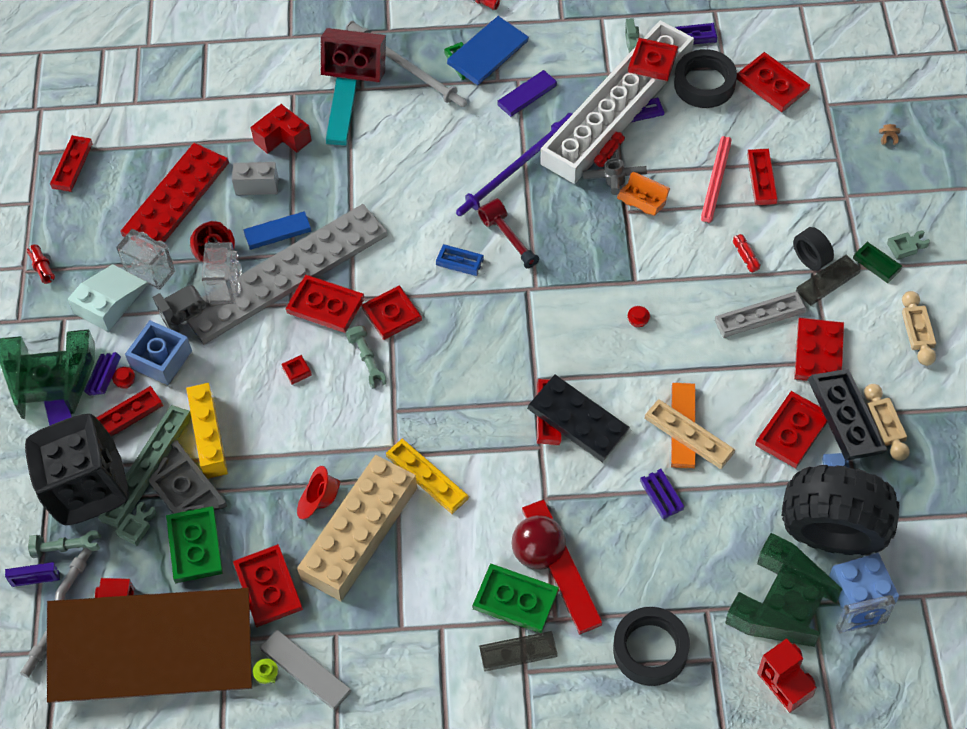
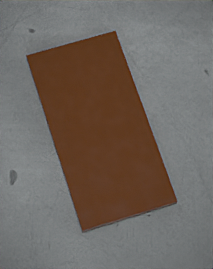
[47,588,252,703]

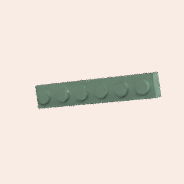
[98,405,191,528]

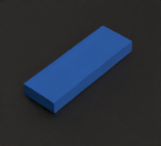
[243,211,311,250]

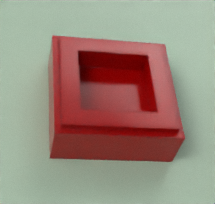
[281,355,312,385]

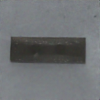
[796,254,861,306]
[479,631,557,672]

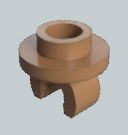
[879,124,901,145]

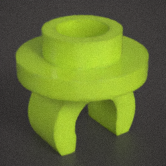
[253,659,278,684]

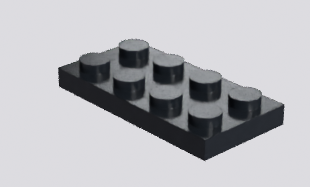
[807,369,887,461]
[527,374,630,463]

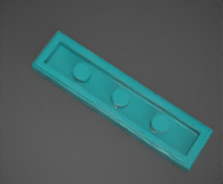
[326,77,357,145]

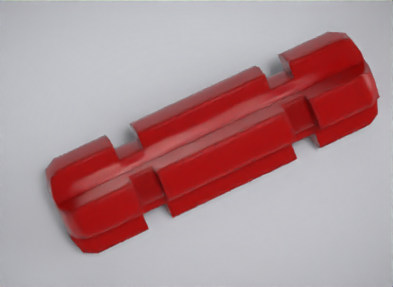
[593,132,625,167]
[733,234,761,273]

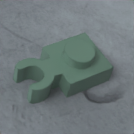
[625,18,639,53]
[887,230,930,260]
[116,502,156,546]

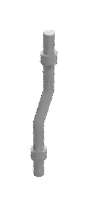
[20,548,93,678]

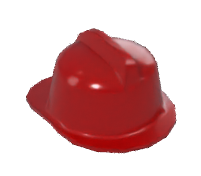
[297,466,340,520]

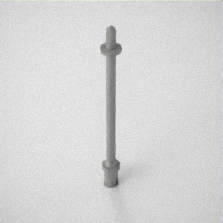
[345,21,467,107]

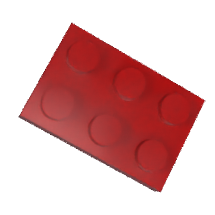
[736,52,810,112]
[285,274,365,333]
[794,318,844,381]
[755,391,827,469]
[233,544,303,628]

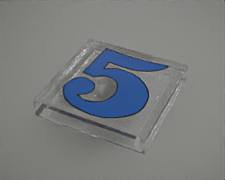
[836,595,896,634]

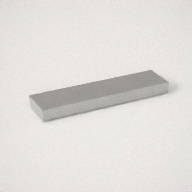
[714,291,806,338]
[260,630,351,711]

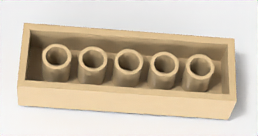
[297,454,417,602]

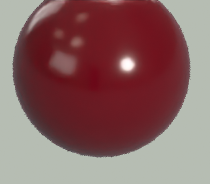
[511,515,566,570]

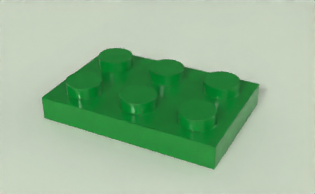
[166,506,223,584]
[472,563,559,634]

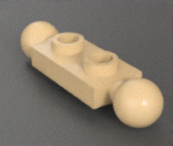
[902,291,936,366]
[864,384,910,461]

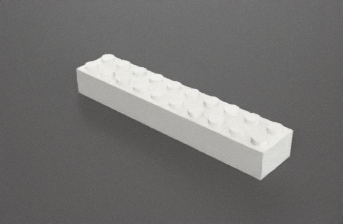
[541,20,694,184]

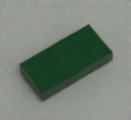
[853,241,902,283]

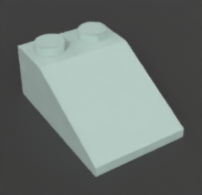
[67,264,148,332]

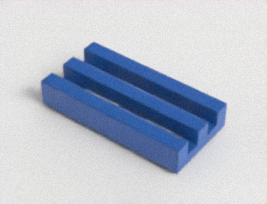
[436,244,484,276]

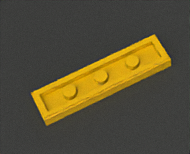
[386,438,469,514]

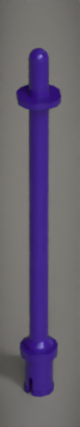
[456,113,572,216]

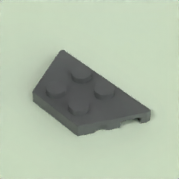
[149,440,227,514]

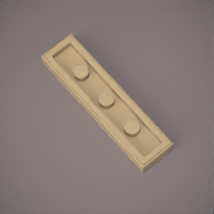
[644,399,735,469]

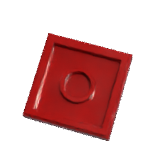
[628,38,679,81]
[361,285,422,340]

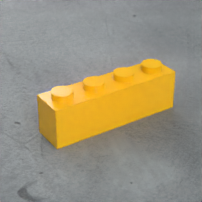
[186,383,228,479]

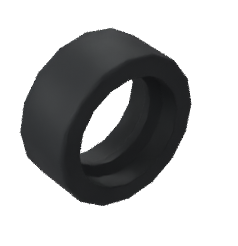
[793,227,834,271]

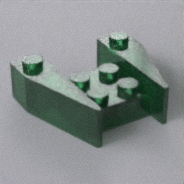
[0,329,95,419]
[725,533,842,647]

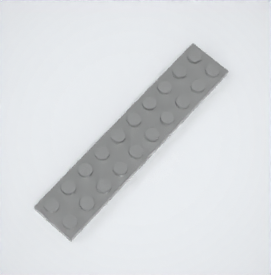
[186,204,387,345]

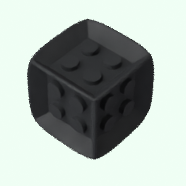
[25,414,129,526]

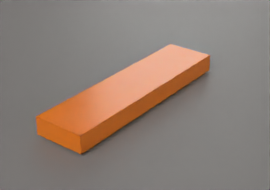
[671,383,695,469]

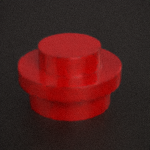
[627,306,650,327]
[112,367,135,388]

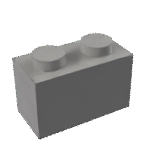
[232,162,279,195]

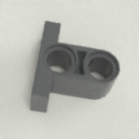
[152,285,206,333]

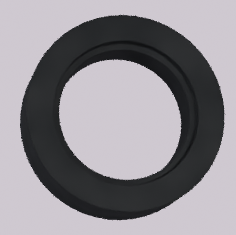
[674,49,737,108]
[613,607,690,686]

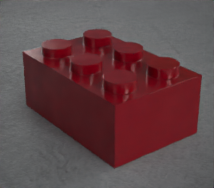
[321,28,386,82]

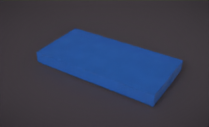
[447,16,529,85]

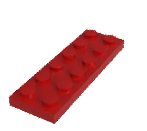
[121,143,229,252]

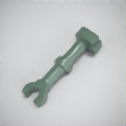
[346,326,386,389]
[28,531,101,558]

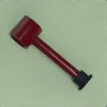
[478,198,539,269]

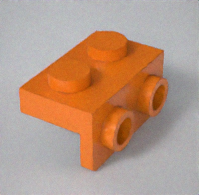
[617,172,670,216]

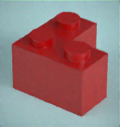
[250,104,312,154]
[757,638,817,713]

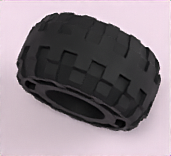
[781,465,900,555]

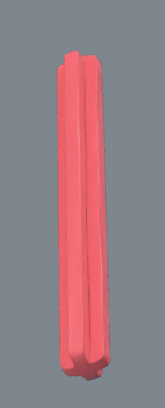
[701,136,732,223]

